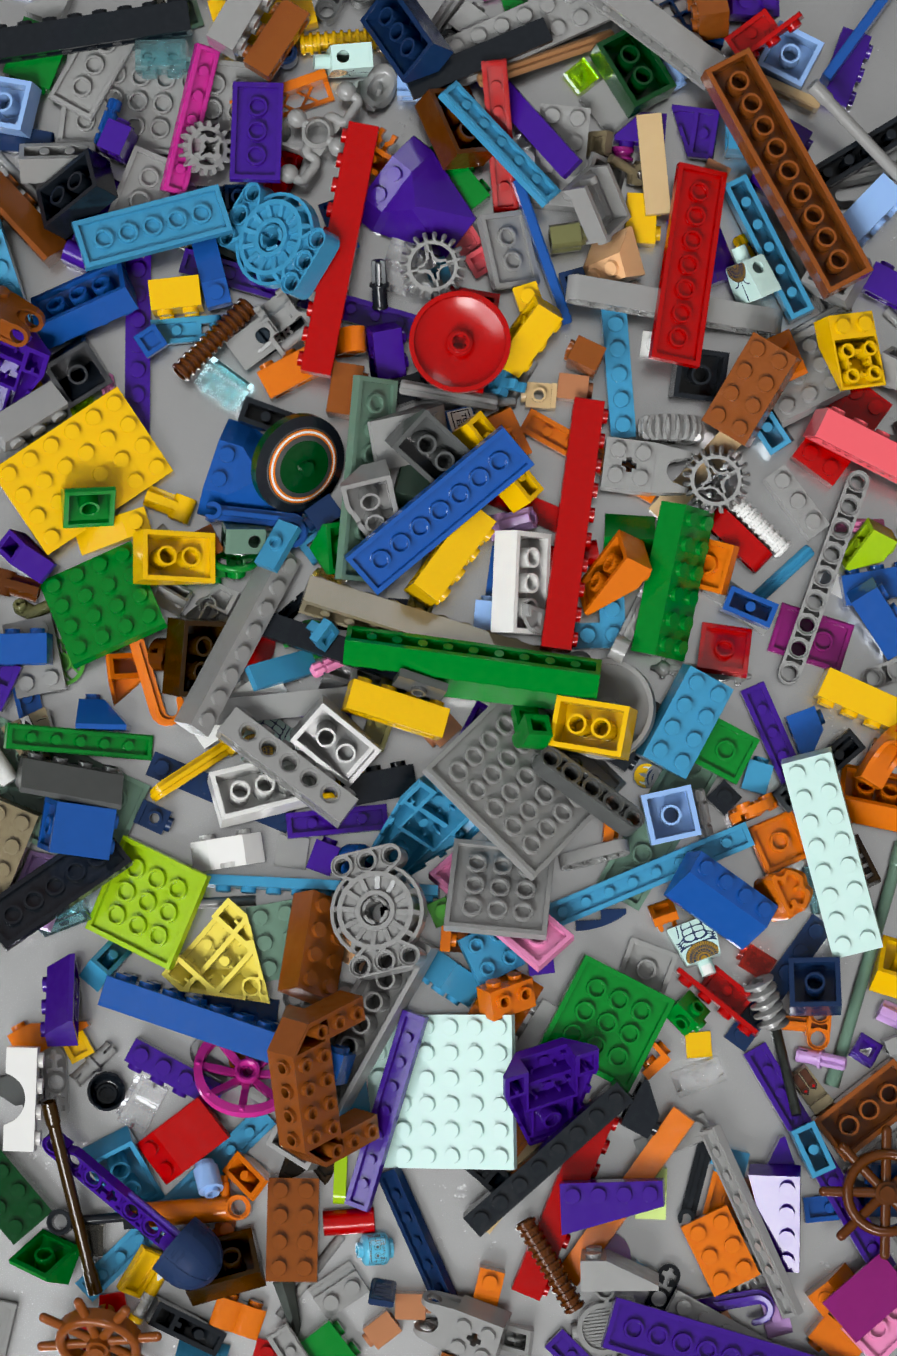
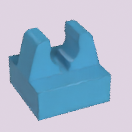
[427,256,452,284]
[306,618,340,652]

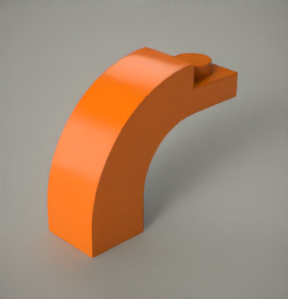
[853,724,897,789]

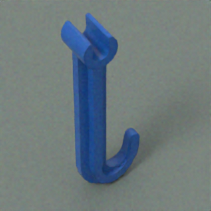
[205,501,309,548]

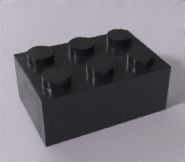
[36,148,118,239]

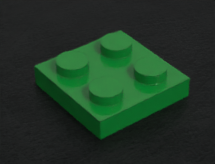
[695,718,760,785]

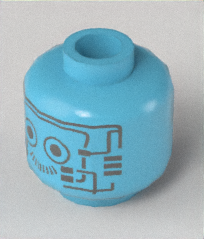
[355,1232,394,1266]

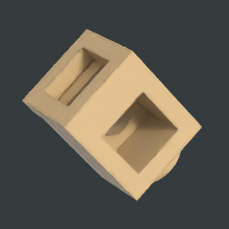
[520,382,557,411]

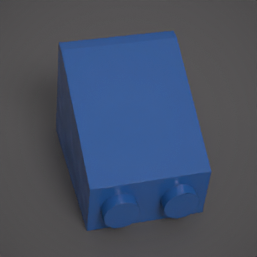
[37,797,119,860]

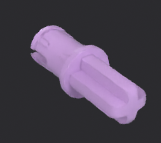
[795,1046,847,1071]

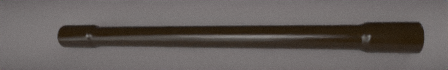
[41,1099,103,1296]

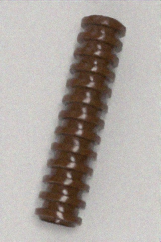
[172,298,256,381]
[515,1216,585,1315]

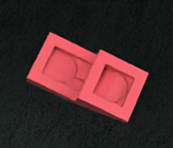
[456,225,488,279]

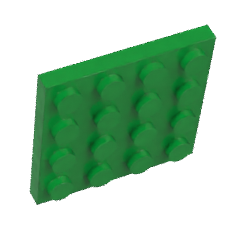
[40,541,168,669]
[538,954,676,1091]

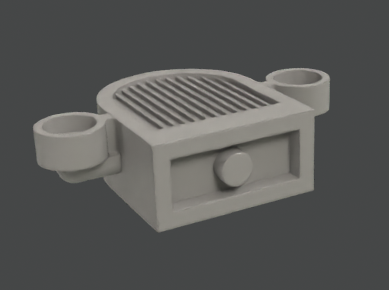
[571,1291,635,1356]

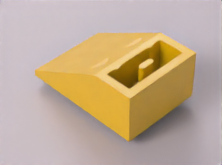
[814,311,886,391]

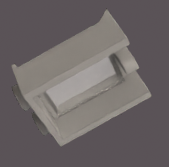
[562,164,631,245]

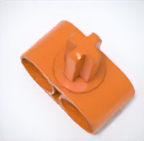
[335,325,367,358]
[782,1015,832,1050]

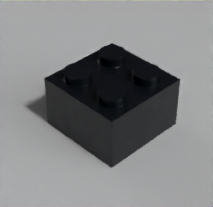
[668,349,730,402]

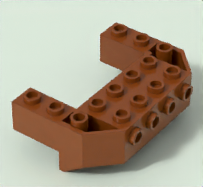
[267,990,380,1167]

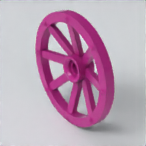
[193,1041,275,1118]

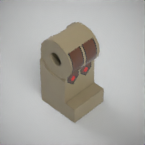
[792,1064,834,1115]

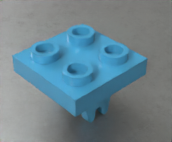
[457,933,525,986]

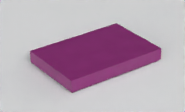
[767,602,855,671]
[822,1252,897,1343]

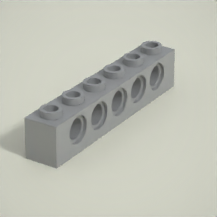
[216,707,359,829]

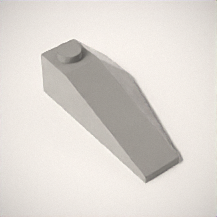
[340,459,398,537]

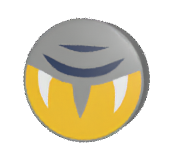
[633,763,659,788]

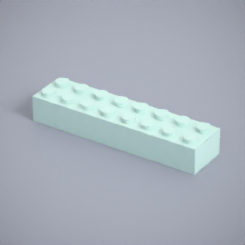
[781,747,883,958]

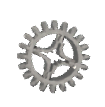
[399,232,467,300]
[637,413,705,445]
[682,445,751,513]

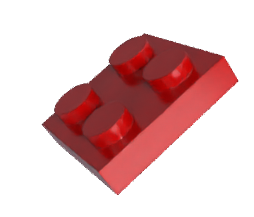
[696,622,752,678]

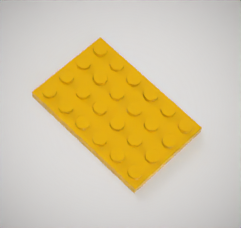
[0,386,173,555]

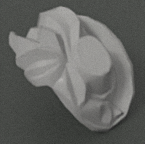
[356,63,397,112]

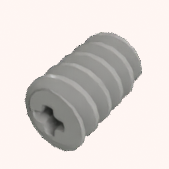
[744,973,789,1031]

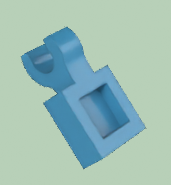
[484,370,527,397]

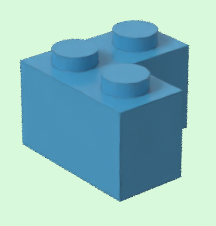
[574,596,625,650]
[422,949,478,1008]

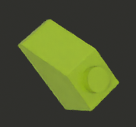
[842,518,897,571]

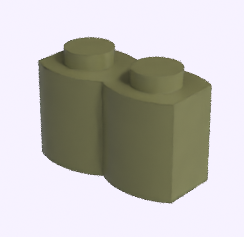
[548,221,587,255]

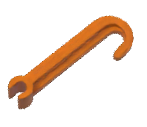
[129,638,184,726]

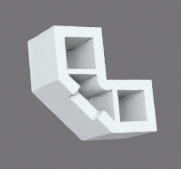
[190,828,265,872]

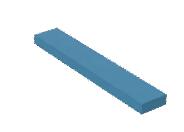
[438,80,561,208]

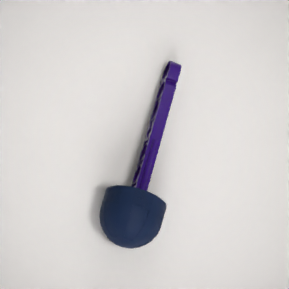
[42,1133,223,1290]

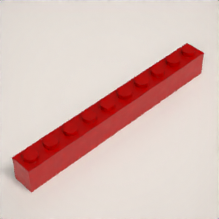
[297,121,379,379]
[540,397,609,654]

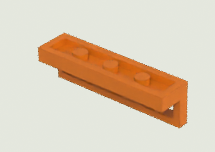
[229,69,335,119]

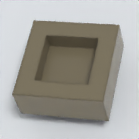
[586,130,614,157]

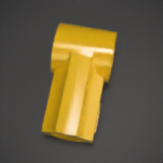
[143,486,197,525]

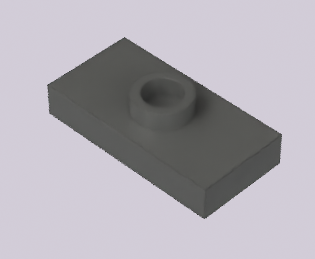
[392,668,449,701]

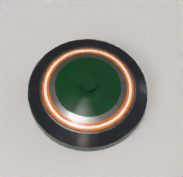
[251,413,344,513]

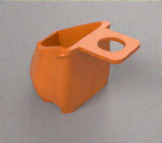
[754,868,813,922]

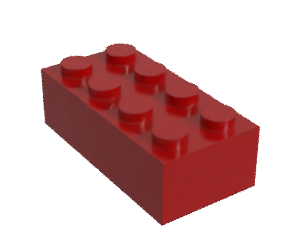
[790,388,892,489]

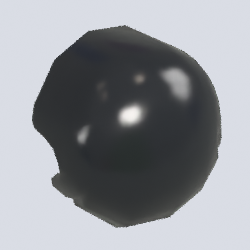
[87,1071,126,1112]

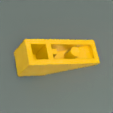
[76,506,153,556]

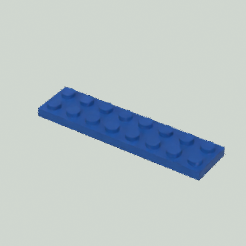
[344,425,535,595]

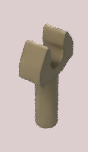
[607,154,642,186]

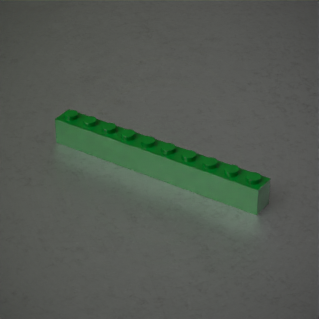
[343,625,602,699]

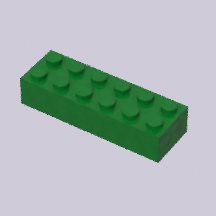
[631,501,715,662]

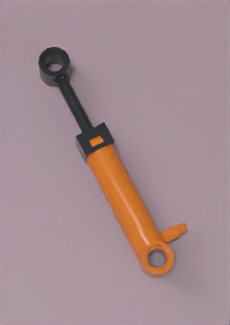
[46,1175,253,1235]

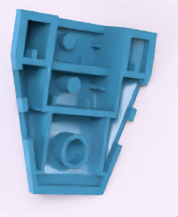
[366,775,480,875]

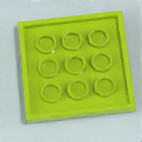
[85,835,212,970]

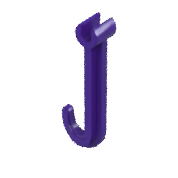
[695,1289,775,1326]

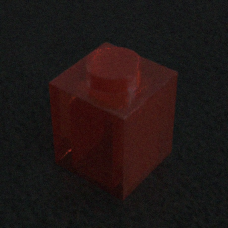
[735,944,777,977]

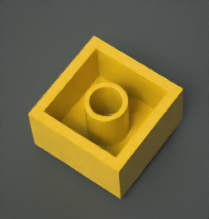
[148,275,205,320]

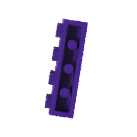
[124,1036,224,1109]

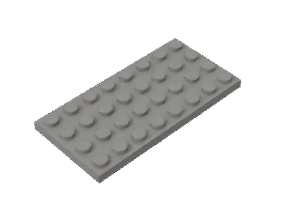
[57,51,267,159]

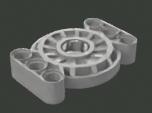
[330,843,427,980]

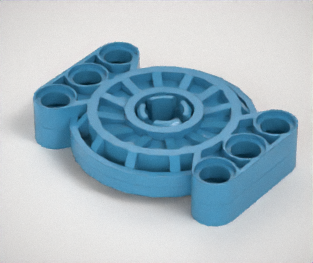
[217,182,340,300]

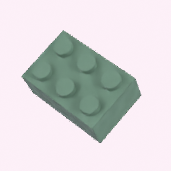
[246,899,293,982]

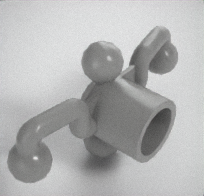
[281,81,363,186]

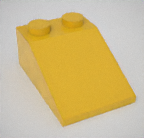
[133,529,215,585]

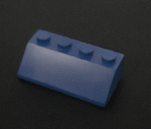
[30,262,139,349]
[664,851,778,950]

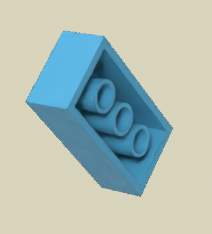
[635,664,734,779]

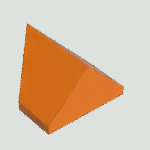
[105,653,141,706]

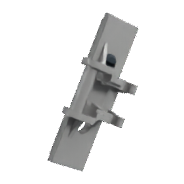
[225,288,315,371]

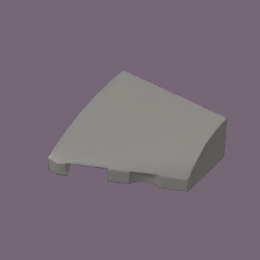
[178,584,241,622]

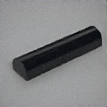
[772,728,866,813]

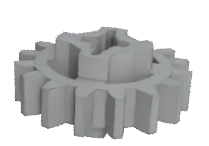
[178,120,231,176]

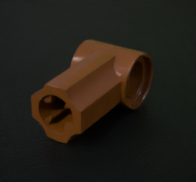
[0,568,42,603]

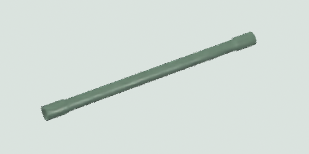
[824,840,897,1088]

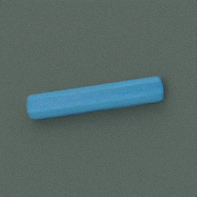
[753,545,815,599]

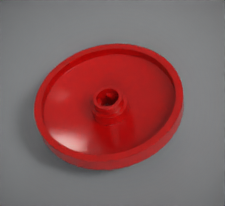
[409,291,511,393]

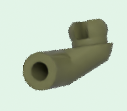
[13,598,50,619]

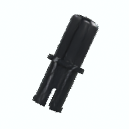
[369,259,389,310]

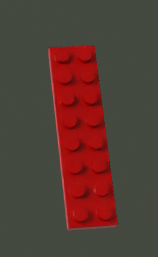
[648,162,727,369]

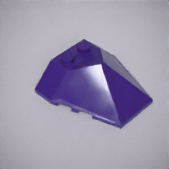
[362,135,477,258]
[0,329,51,412]
[503,1037,599,1146]

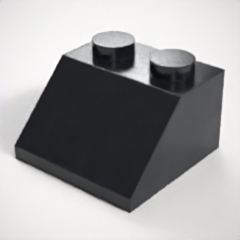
[46,334,113,409]
[619,1076,661,1139]

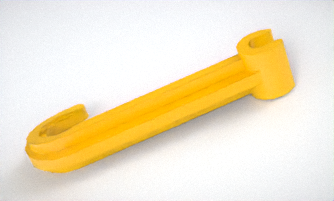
[150,740,238,802]

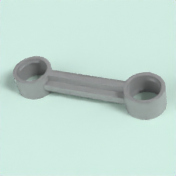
[607,581,645,663]

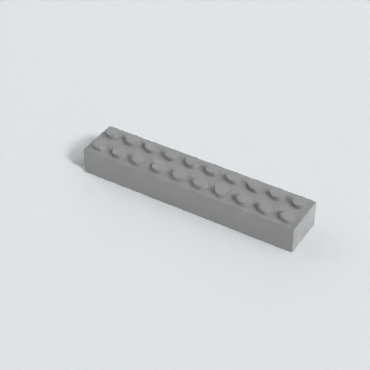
[265,936,440,1171]

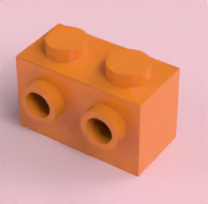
[476,971,536,1021]

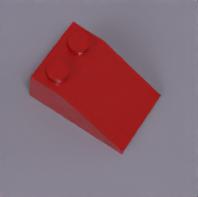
[136,1095,231,1185]

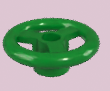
[215,551,258,579]

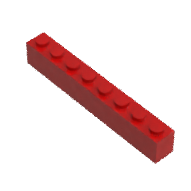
[511,1098,620,1301]

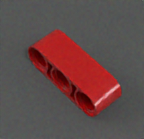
[711,507,773,574]

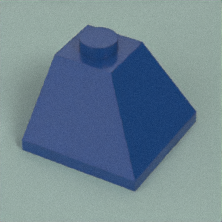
[75,694,131,731]

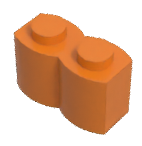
[209,1294,267,1341]

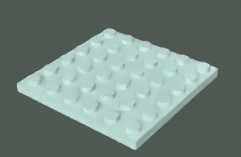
[368,1014,517,1170]

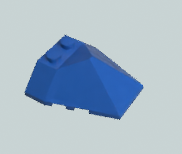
[197,419,304,522]

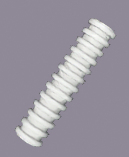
[706,475,792,558]

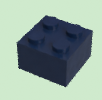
[788,957,842,1016]

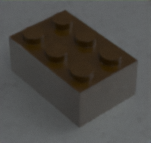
[162,617,226,697]
[185,1228,267,1306]

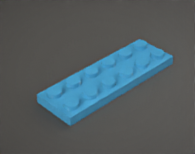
[72,184,233,272]

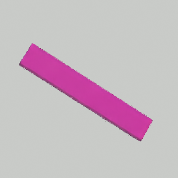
[160,43,220,195]

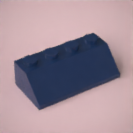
[360,0,454,83]

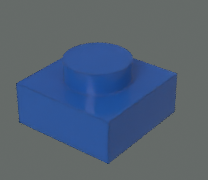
[133,323,169,359]

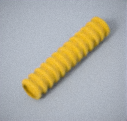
[300,28,378,56]

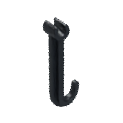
[678,1142,710,1223]

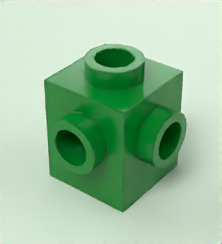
[667,990,711,1036]

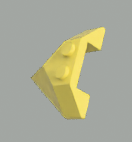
[161,897,271,1004]

